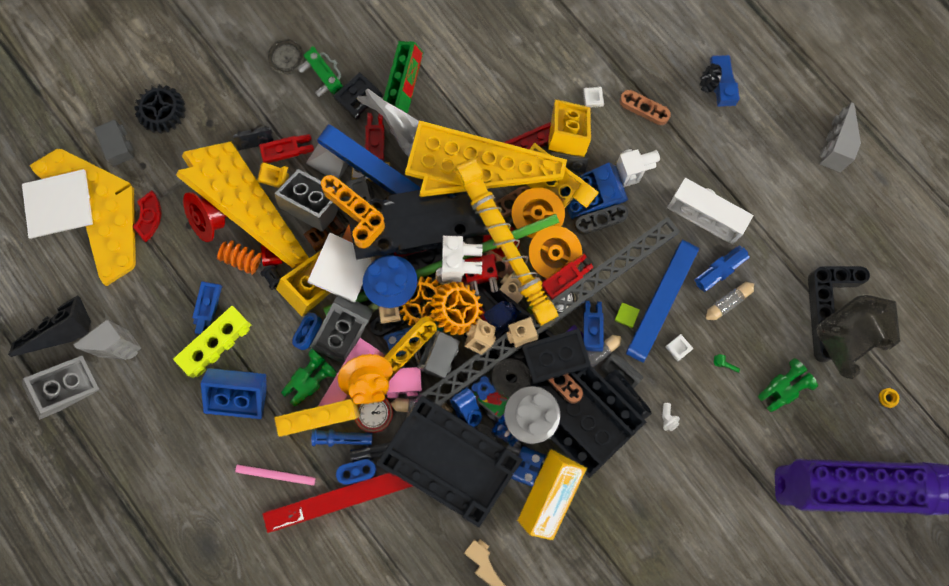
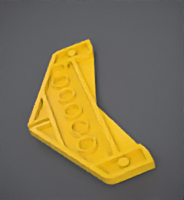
[30,149,136,286]

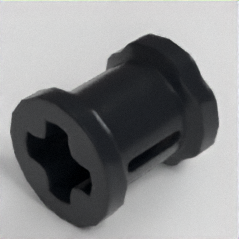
[260,265,281,290]

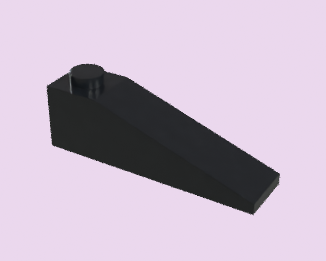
[8,295,91,357]

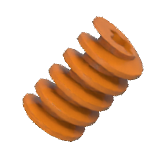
[217,240,262,275]

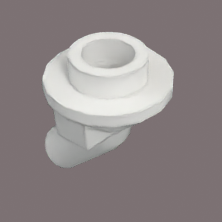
[662,403,680,431]

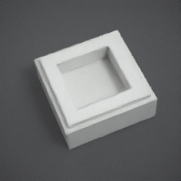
[583,87,604,107]
[665,334,693,362]

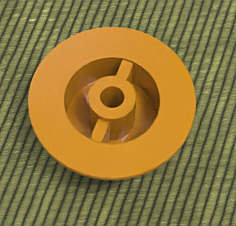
[511,188,565,239]
[529,226,582,278]
[338,354,393,404]

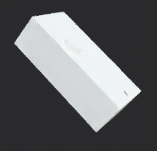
[667,178,754,245]

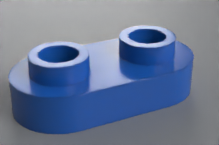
[292,313,322,350]
[336,459,376,485]

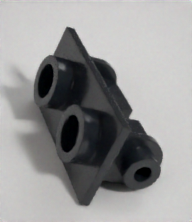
[233,126,274,151]

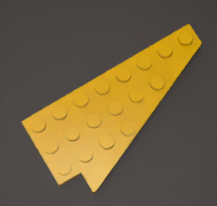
[176,142,309,268]

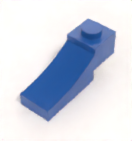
[710,55,740,107]

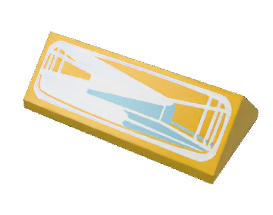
[517,449,587,540]

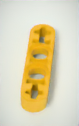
[384,316,437,376]

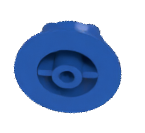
[363,255,418,308]

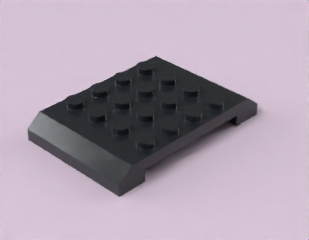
[376,395,523,528]

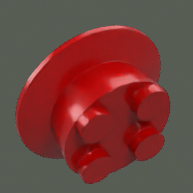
[183,192,227,242]

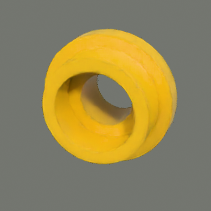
[879,388,899,408]

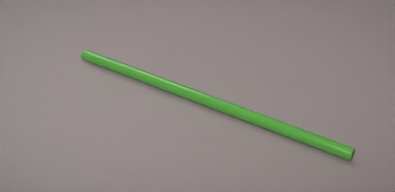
[323,214,559,316]

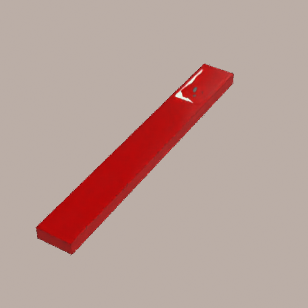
[262,473,413,533]

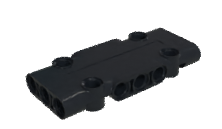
[347,190,490,260]

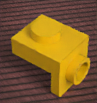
[257,162,289,188]

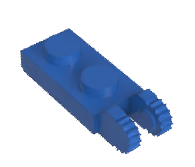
[583,301,604,352]

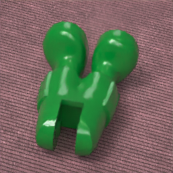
[281,348,338,407]
[758,358,818,412]

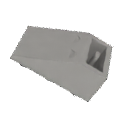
[820,102,861,173]

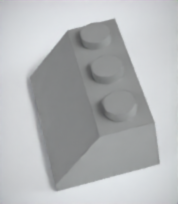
[74,320,141,360]

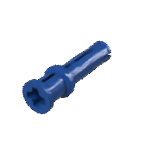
[311,428,373,447]

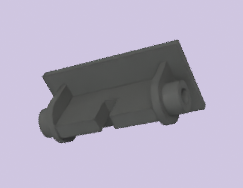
[551,151,589,172]

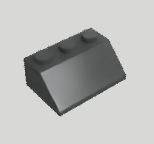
[274,169,339,232]

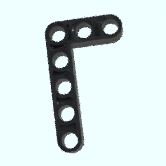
[808,266,870,362]

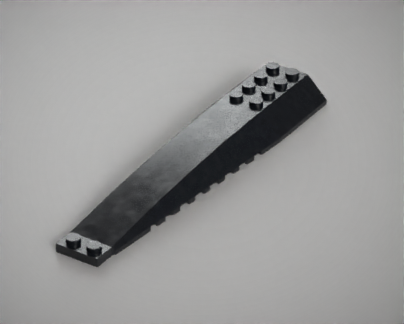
[402,247,646,478]

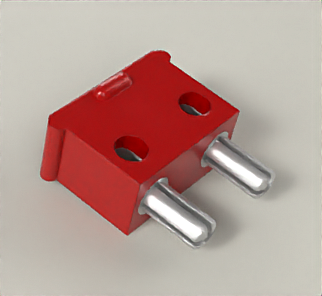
[464,254,499,295]

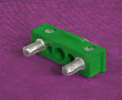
[298,46,344,97]

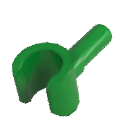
[714,354,740,373]

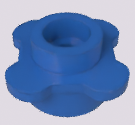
[472,376,496,400]

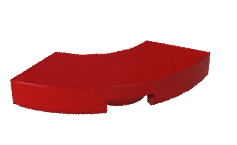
[133,190,161,242]

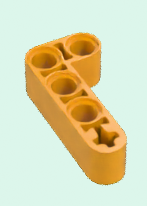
[321,175,385,249]

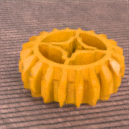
[399,276,449,328]
[430,282,483,335]

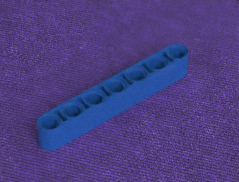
[317,124,421,195]
[626,239,699,363]

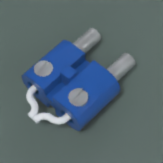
[508,445,546,487]

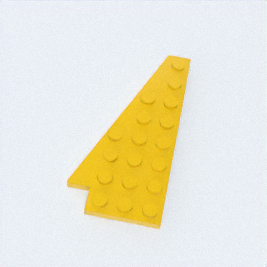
[405,120,567,197]

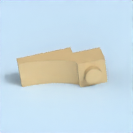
[464,539,506,586]

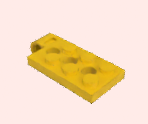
[526,143,599,209]

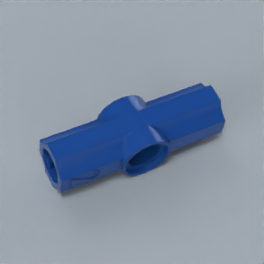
[694,245,750,292]

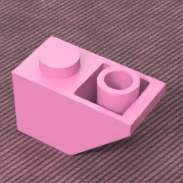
[386,367,423,398]

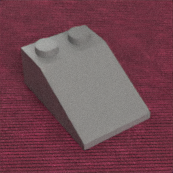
[23,356,99,420]

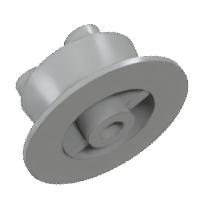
[504,387,560,443]

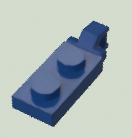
[192,282,222,335]

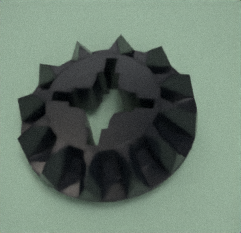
[699,63,722,93]

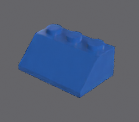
[201,368,267,419]

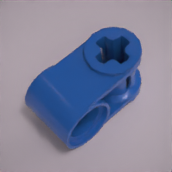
[450,388,482,427]

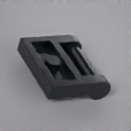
[334,72,383,120]

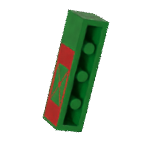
[383,41,424,114]

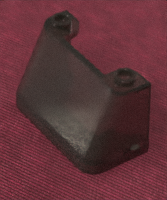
[817,295,900,379]

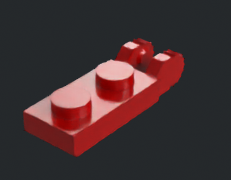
[365,113,385,161]
[259,134,314,164]
[542,254,594,300]

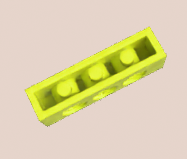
[173,306,252,378]

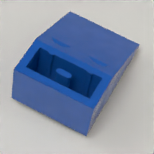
[561,162,628,219]

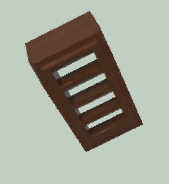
[303,216,346,252]

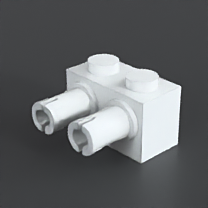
[615,149,660,187]
[442,236,482,282]

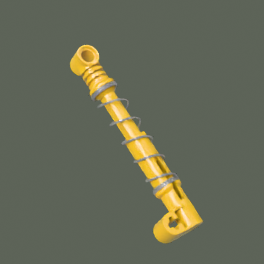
[455,157,558,326]

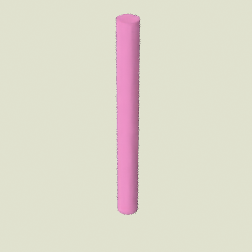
[236,465,316,486]

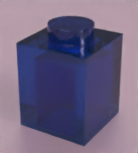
[483,301,517,331]

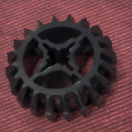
[134,84,186,134]

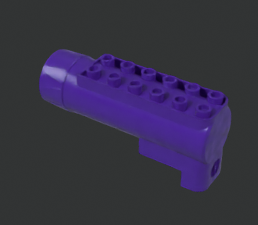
[775,459,949,515]

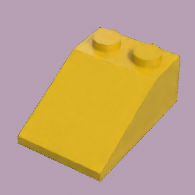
[548,99,591,157]
[276,250,331,316]

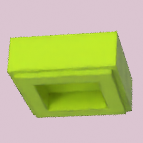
[614,303,640,328]

